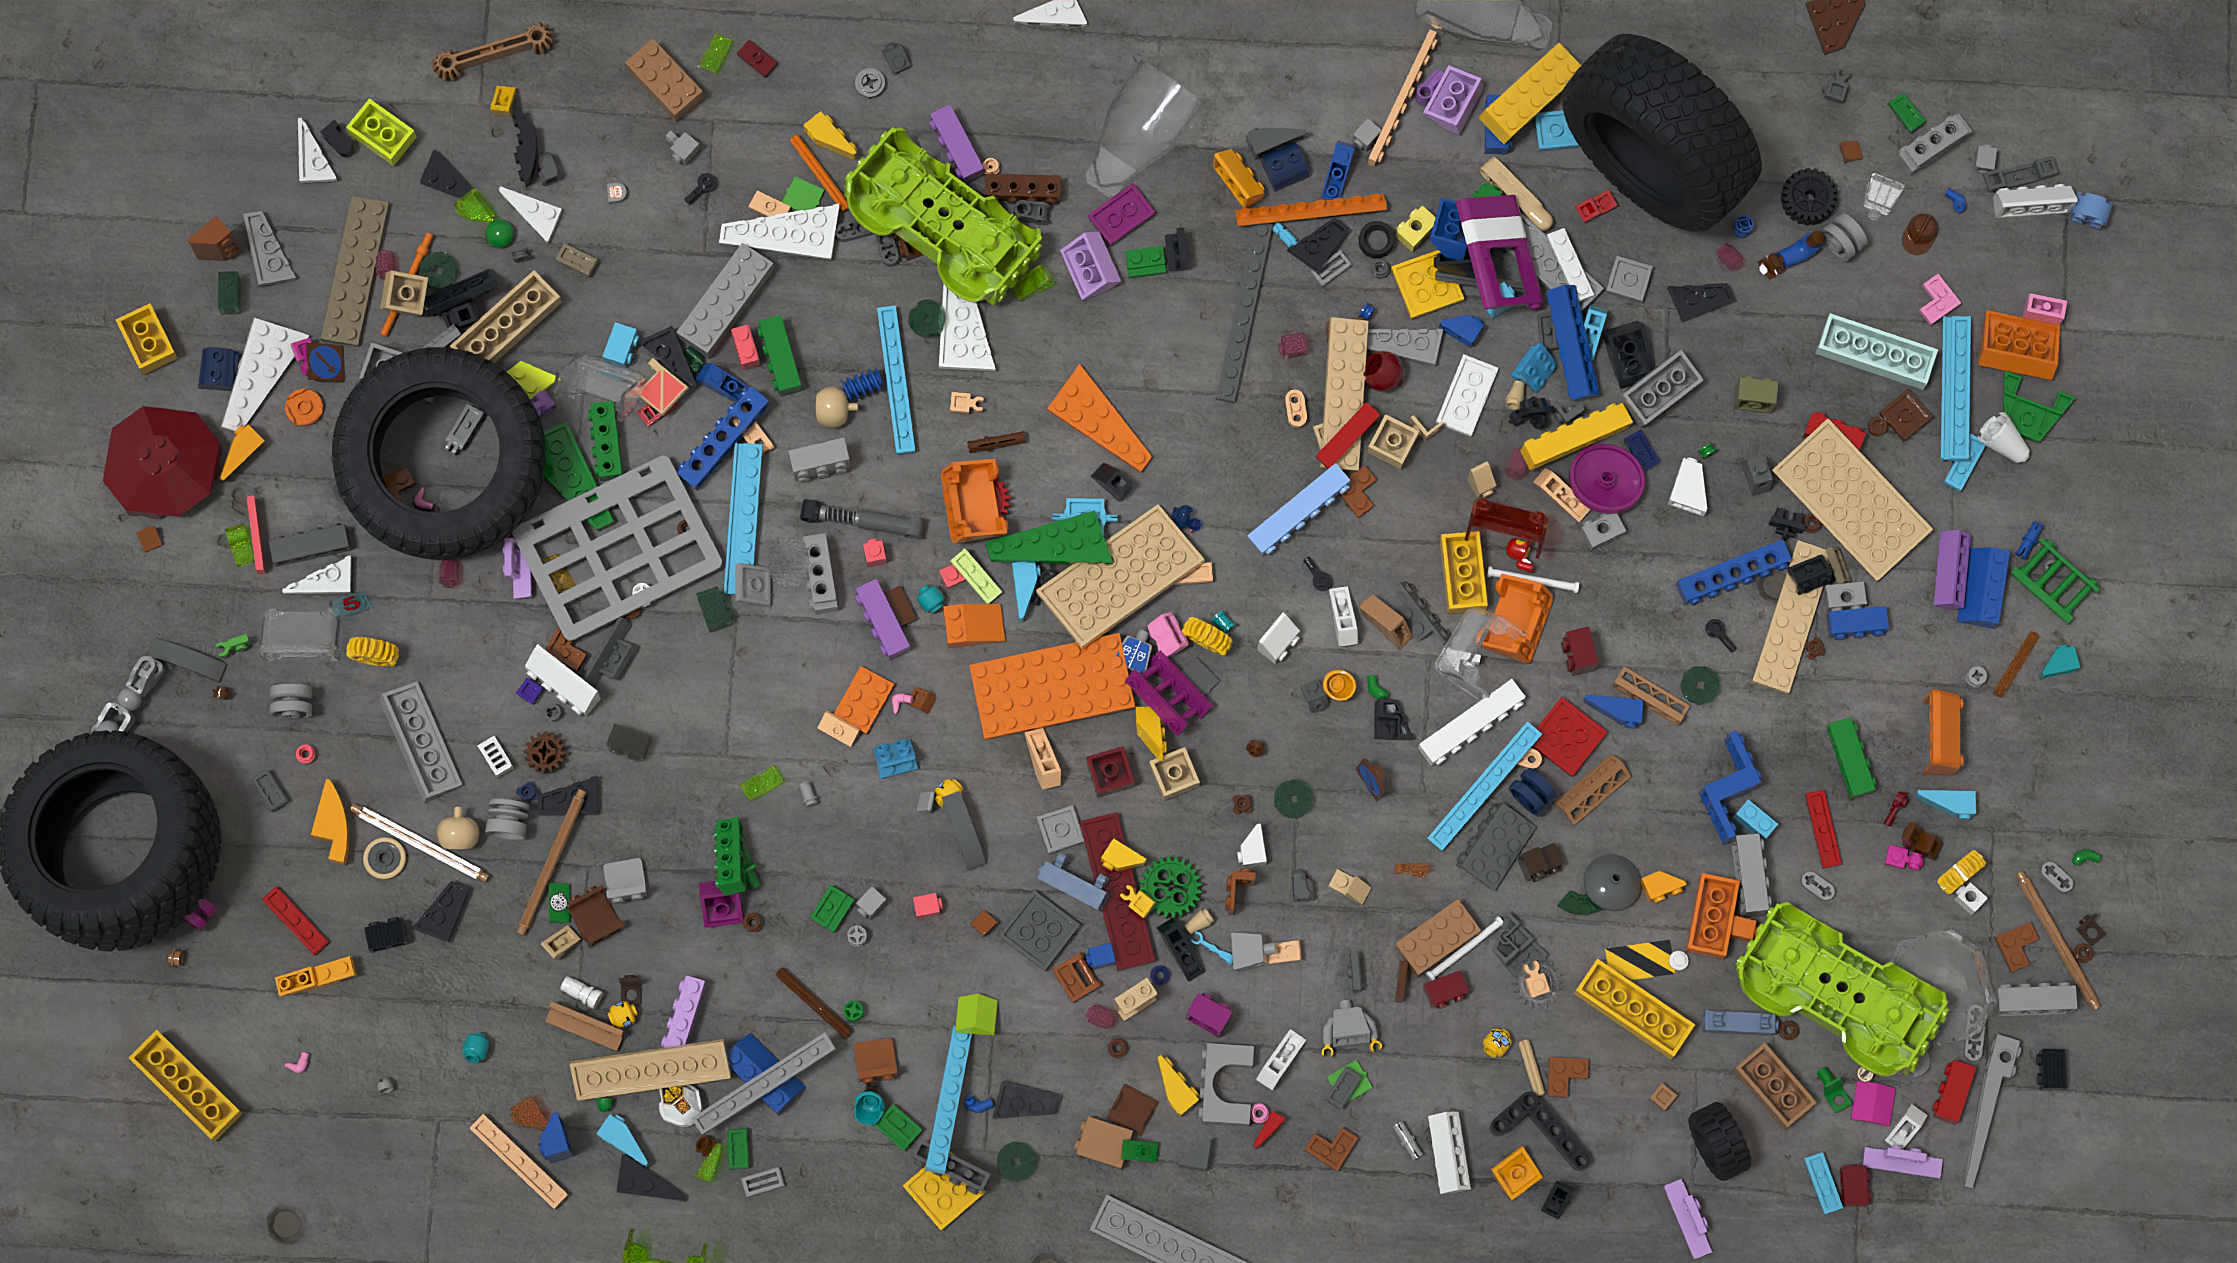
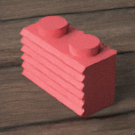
[731,325,760,370]

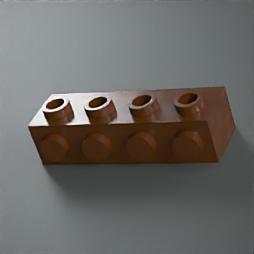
[985,174,1061,205]

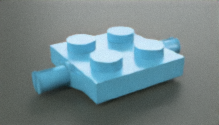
[1052,498,1117,536]

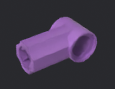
[1415,69,1444,106]
[531,390,556,417]

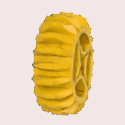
[1182,617,1233,655]
[346,637,399,667]
[1937,850,1986,894]

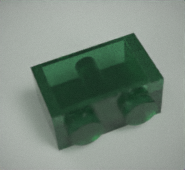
[218,271,241,315]
[696,586,733,633]

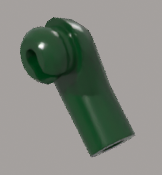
[684,346,703,373]

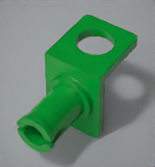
[744,846,761,890]
[1817,1067,1852,1113]

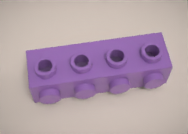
[928,104,984,183]
[1934,530,1970,610]
[854,579,910,660]

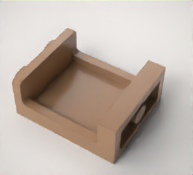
[1074,1116,1133,1170]

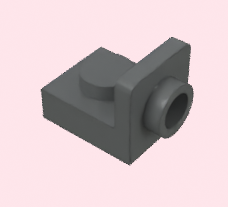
[1554,403,1585,425]

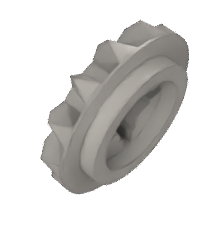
[855,68,885,98]

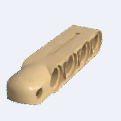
[1479,157,1553,232]

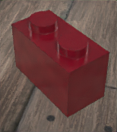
[1423,970,1469,1009]
[1840,1165,1871,1207]

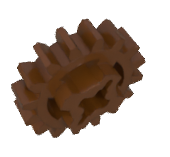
[524,731,566,774]

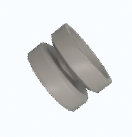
[1820,213,1868,261]
[269,684,313,719]

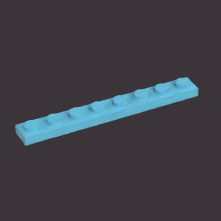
[877,305,915,455]
[1427,721,1542,851]
[925,1026,972,1174]

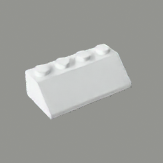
[1993,184,2078,218]
[525,644,601,717]

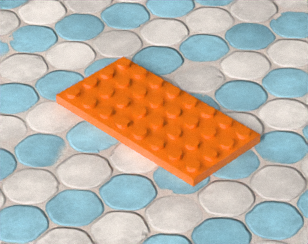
[969,633,1135,740]

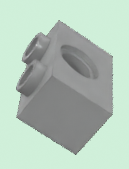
[1580,513,1626,552]
[1823,582,1867,612]

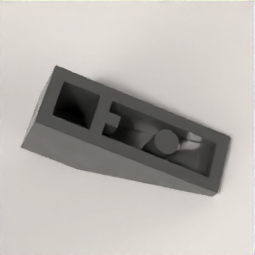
[1246,128,1307,160]

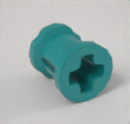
[1211,610,1236,634]

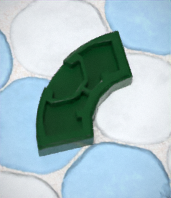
[1557,890,1603,915]

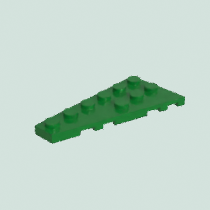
[544,422,614,531]
[985,510,1112,564]

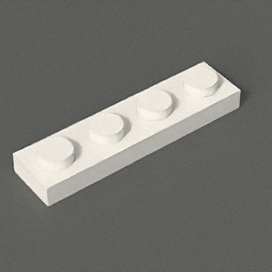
[1546,228,1594,302]

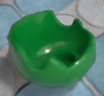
[485,219,515,248]

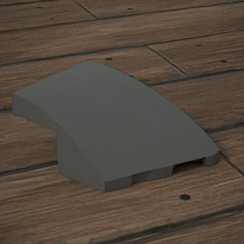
[1492,912,1548,983]

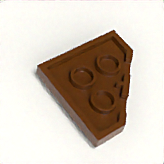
[1805,0,1865,55]

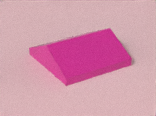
[1851,1081,1896,1127]

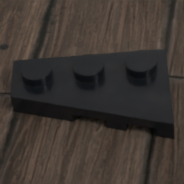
[538,775,597,816]
[992,1081,1059,1119]

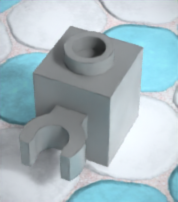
[665,131,700,166]

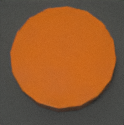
[285,388,324,427]

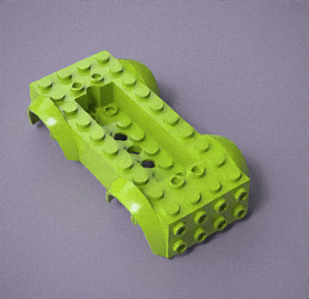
[844,127,1043,306]
[1736,902,1950,1077]

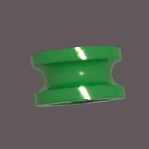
[1698,442,1717,460]

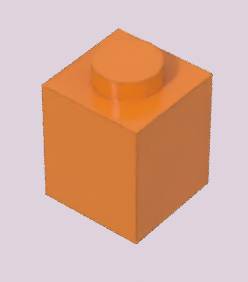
[1730,916,1758,942]

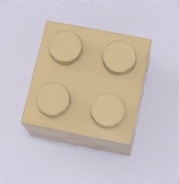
[380,270,428,317]
[1367,414,1419,470]
[1149,747,1200,801]

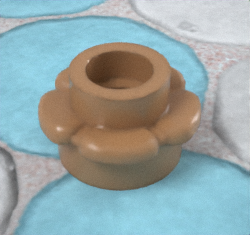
[168,948,184,968]

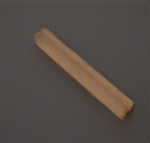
[1993,631,2039,698]

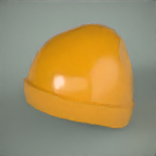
[1322,669,1356,701]

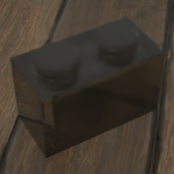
[606,723,652,762]

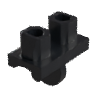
[1517,398,1555,429]
[1768,508,1806,541]

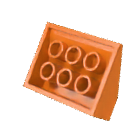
[1978,310,2060,380]

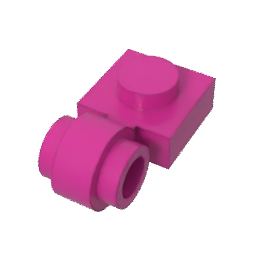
[290,338,312,376]
[1884,845,1924,871]

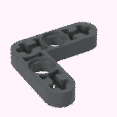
[835,220,899,267]

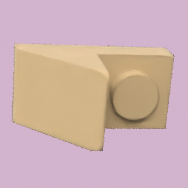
[1328,869,1371,905]
[541,925,580,960]

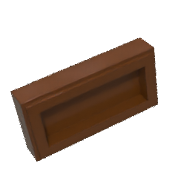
[884,586,917,628]
[1395,961,1408,1003]

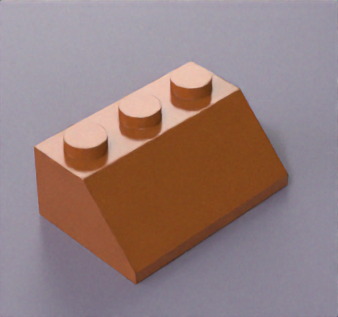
[187,216,239,261]

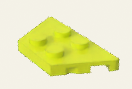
[507,361,559,401]

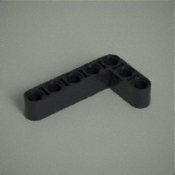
[1489,1091,1590,1171]

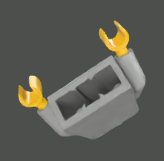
[1322,1000,1382,1057]

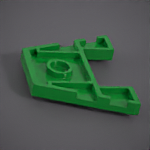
[2003,371,2075,443]

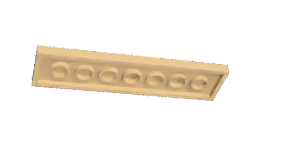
[1320,317,1368,471]
[1752,540,1830,694]
[570,1039,732,1101]

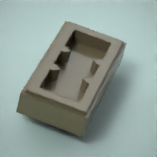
[555,243,598,277]
[1825,547,1851,584]

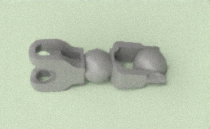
[91,656,165,733]

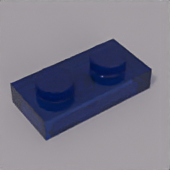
[1624,430,1660,471]

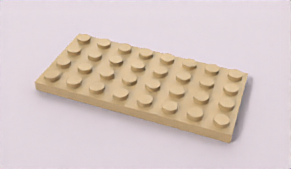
[1772,419,1933,582]
[1036,504,1205,649]

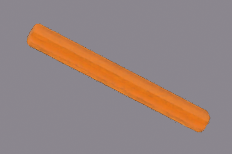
[790,134,849,212]

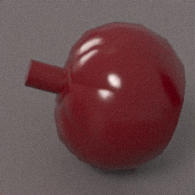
[1363,350,1403,392]

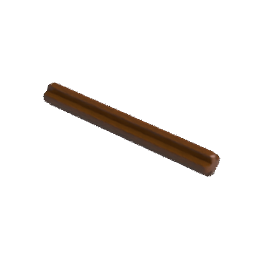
[776,968,852,1039]

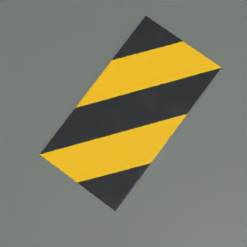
[1605,940,1676,980]

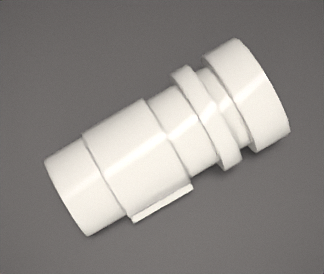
[560,976,603,1009]

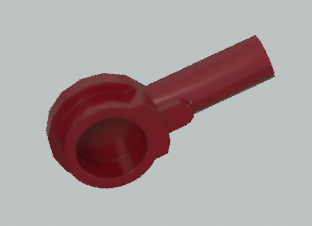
[1884,791,1910,827]

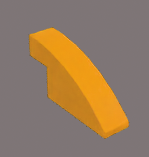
[311,779,350,866]

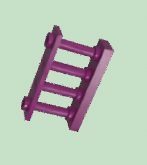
[1125,650,1213,736]

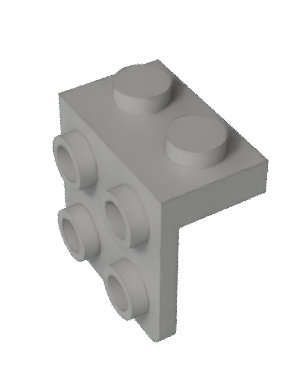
[603,858,648,904]

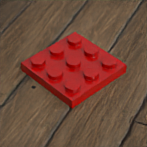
[1532,697,1607,777]

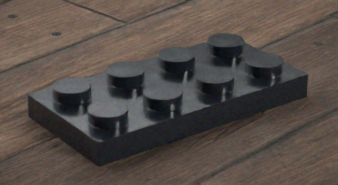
[424,268,498,317]

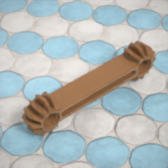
[432,21,554,81]

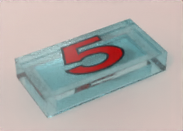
[329,590,372,620]

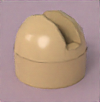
[1858,1067,1874,1082]

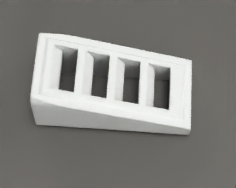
[477,736,514,778]

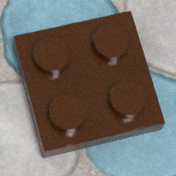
[1879,389,1933,442]

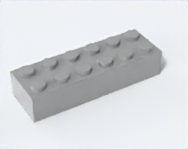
[676,242,774,359]

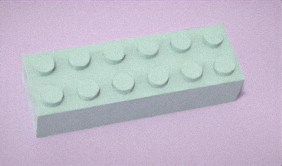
[1815,313,1938,390]

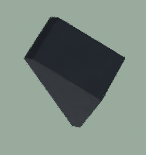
[1541,1181,1574,1220]

